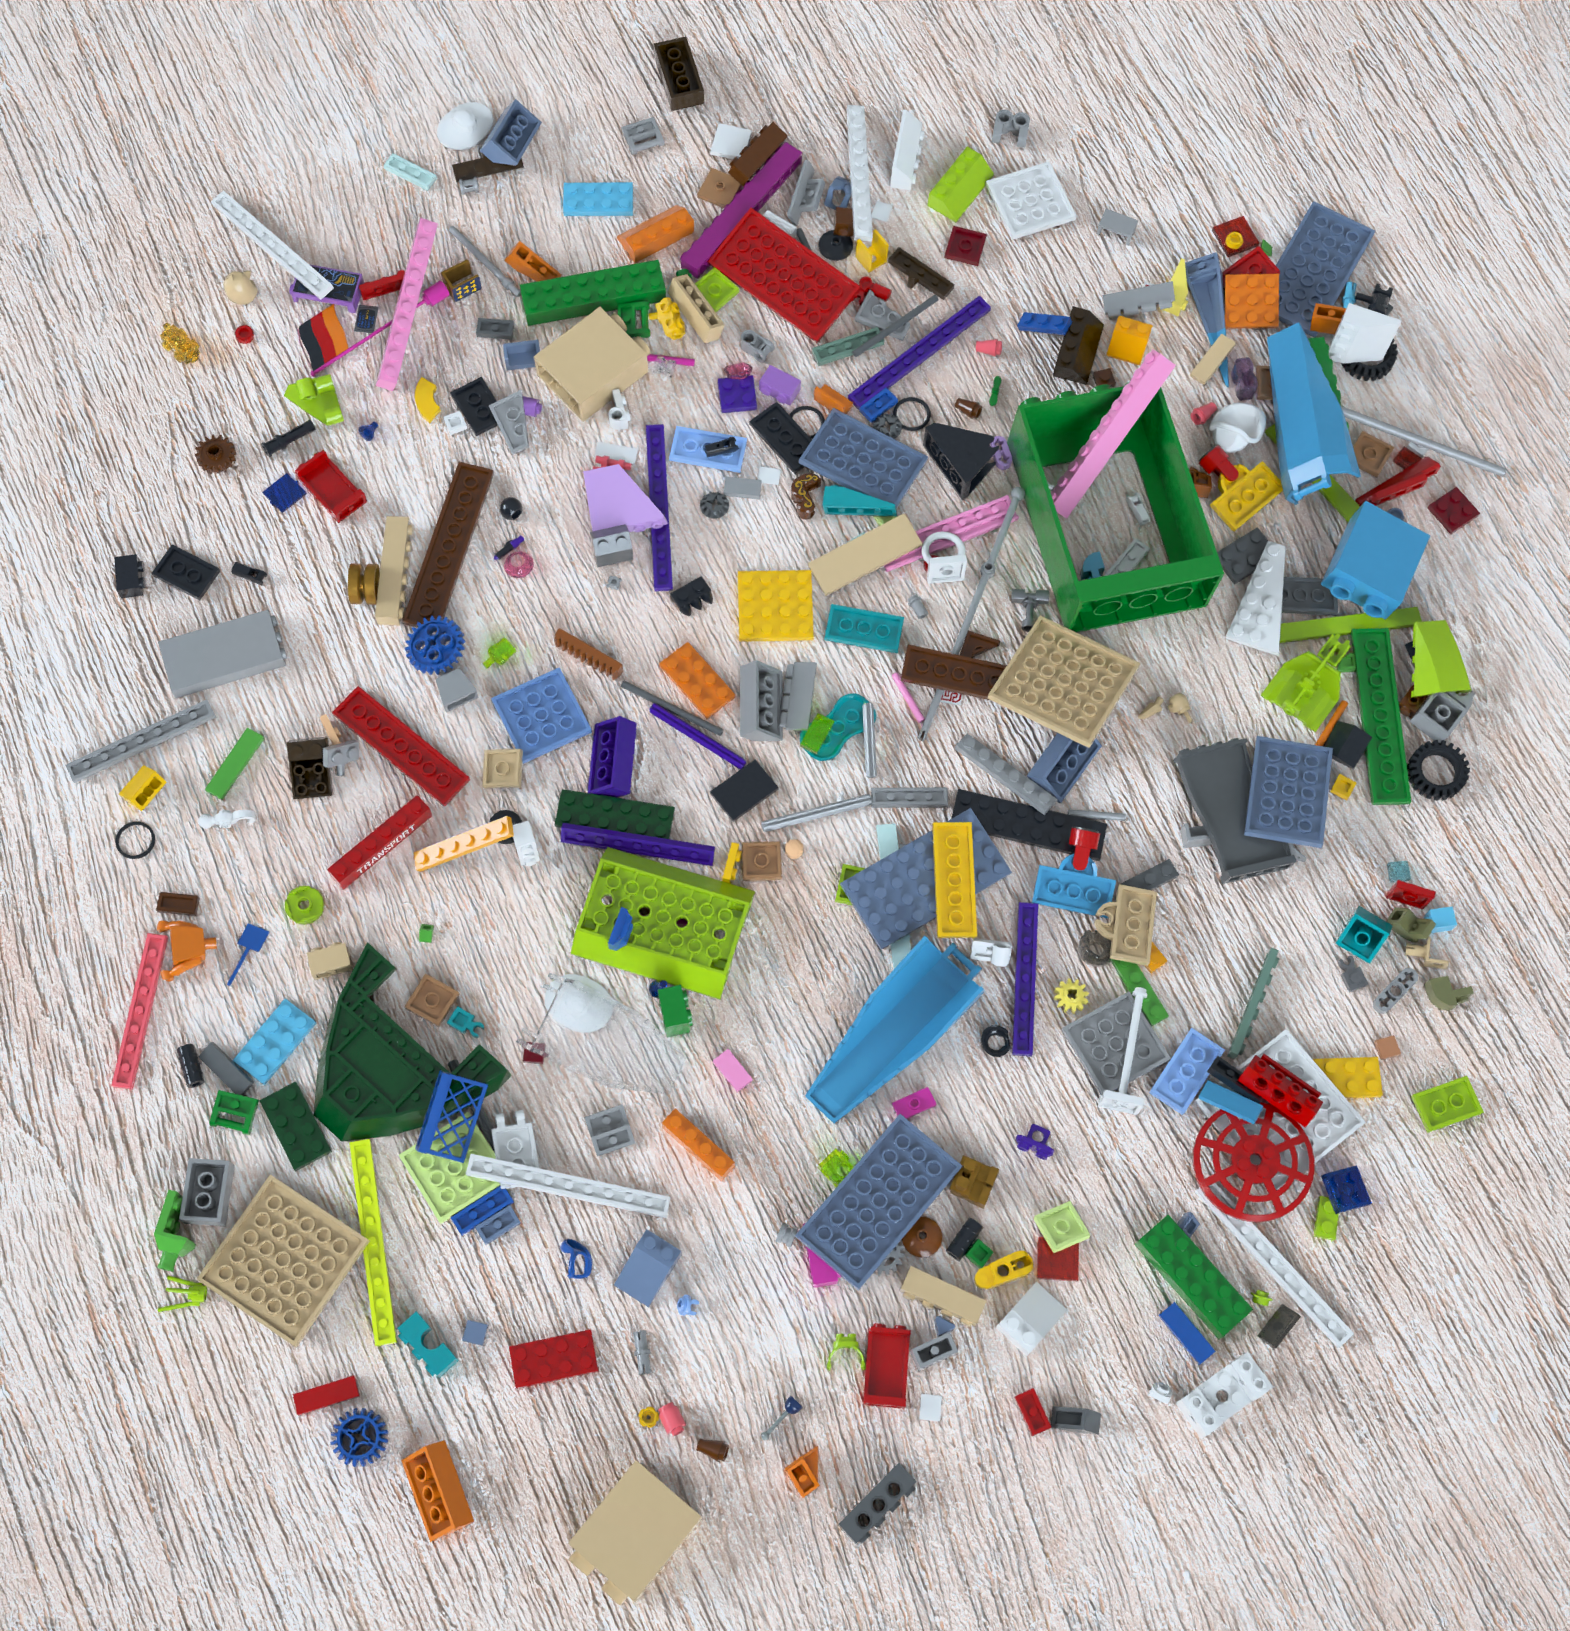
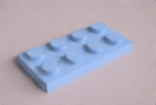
[669,426,747,473]
[1149,1028,1225,1115]

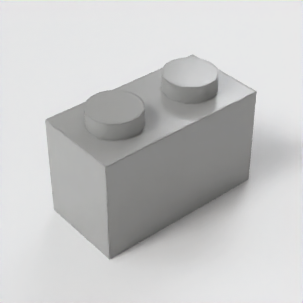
[910,1332,958,1371]

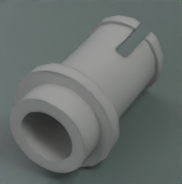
[908,594,929,619]

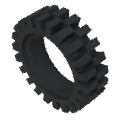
[1341,338,1398,381]
[1407,740,1470,801]

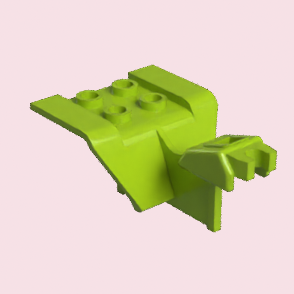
[1260,633,1351,732]

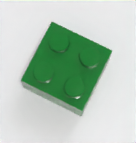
[658,985,693,1037]

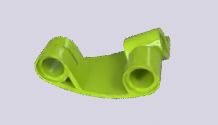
[284,374,344,426]

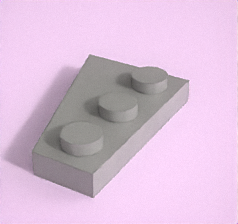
[855,290,910,341]
[489,390,529,455]

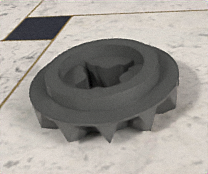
[873,413,902,439]
[700,491,729,519]

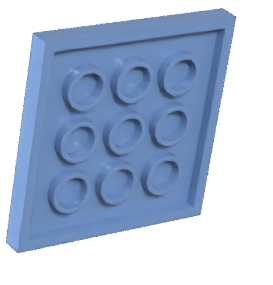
[491,667,592,764]

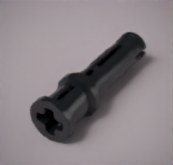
[261,419,316,458]

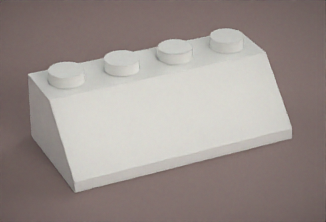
[890,109,925,191]

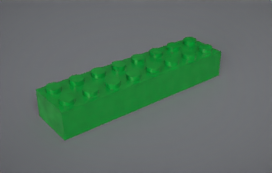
[520,260,666,326]

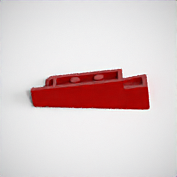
[1355,457,1441,506]

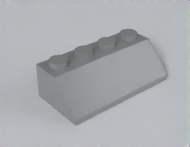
[740,660,783,741]

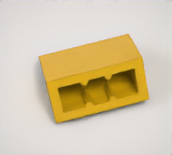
[118,765,167,811]

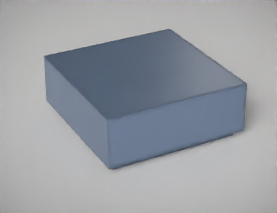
[462,1320,488,1346]

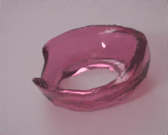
[723,362,753,379]
[504,551,534,578]

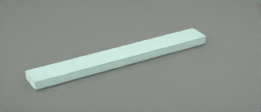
[876,823,911,970]

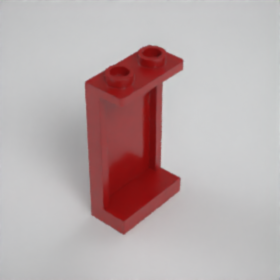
[295,450,367,523]
[863,1323,911,1409]

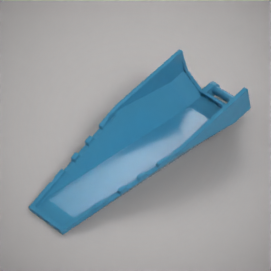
[1267,322,1361,505]
[805,936,985,1124]

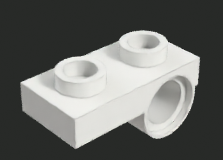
[608,389,631,430]
[970,938,1012,967]

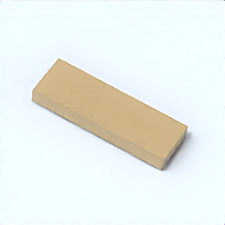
[1190,334,1236,386]

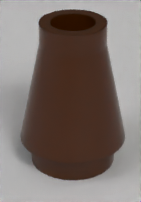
[955,398,983,419]
[696,1438,729,1462]

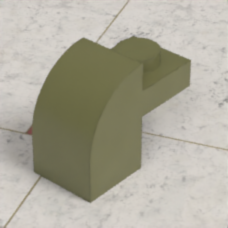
[1386,907,1436,943]
[1424,975,1474,1010]

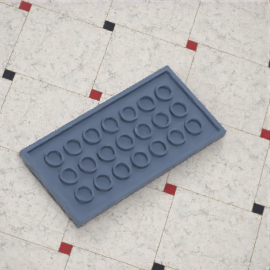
[1276,201,1376,338]
[840,808,1012,950]
[795,1114,962,1291]

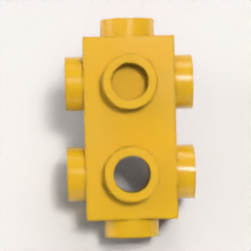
[649,297,686,340]

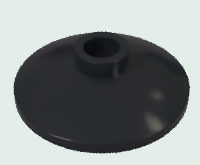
[818,230,853,261]

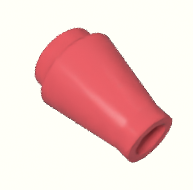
[976,339,1002,357]
[1191,402,1217,425]

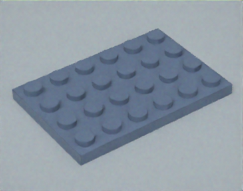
[799,408,928,509]
[1244,736,1333,849]

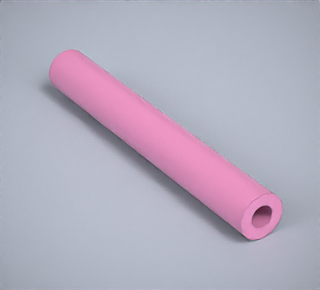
[892,672,925,723]

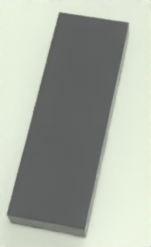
[199,1042,254,1096]

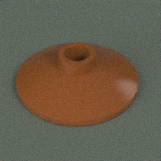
[902,1217,942,1258]

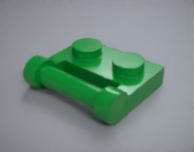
[617,301,650,338]
[209,1090,259,1135]

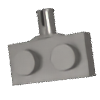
[323,740,359,776]

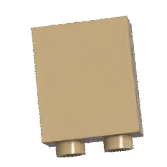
[534,307,650,422]
[568,1460,702,1606]

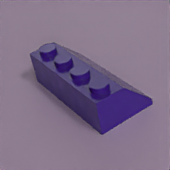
[588,716,637,798]

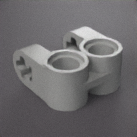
[992,110,1030,148]

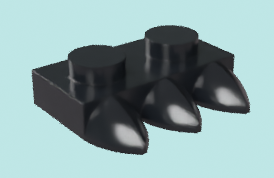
[670,576,713,616]

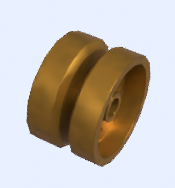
[348,563,380,605]

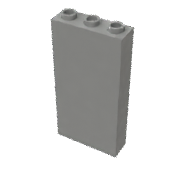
[158,610,287,698]

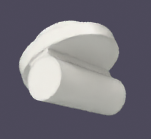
[1148,1382,1172,1404]

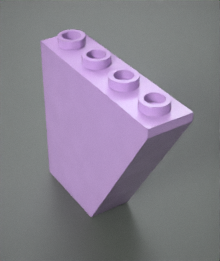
[583,464,668,532]

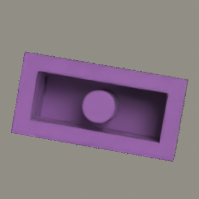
[759,365,801,406]

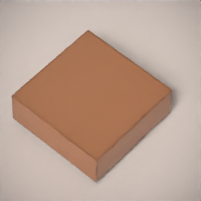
[1374,1035,1401,1060]

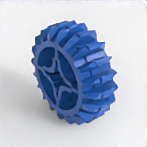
[330,1408,388,1467]

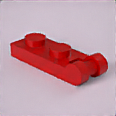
[359,270,405,301]

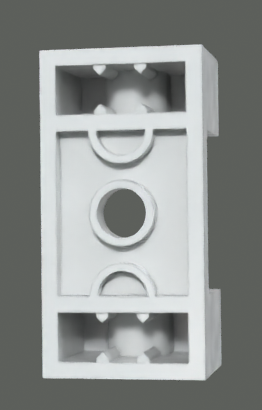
[1176,1352,1273,1438]

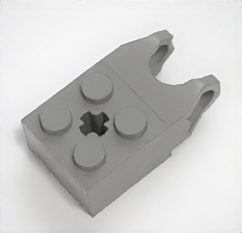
[1409,691,1475,743]

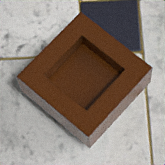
[1093,368,1116,387]

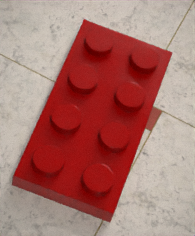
[509,1329,599,1389]

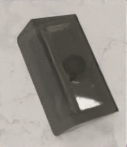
[1257,1304,1301,1349]

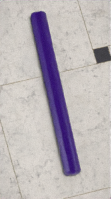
[649,703,746,769]

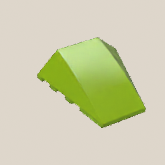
[1411,620,1472,698]

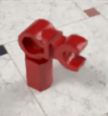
[852,276,892,306]

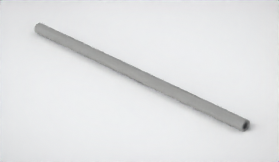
[1341,406,1506,477]

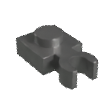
[1338,956,1368,993]

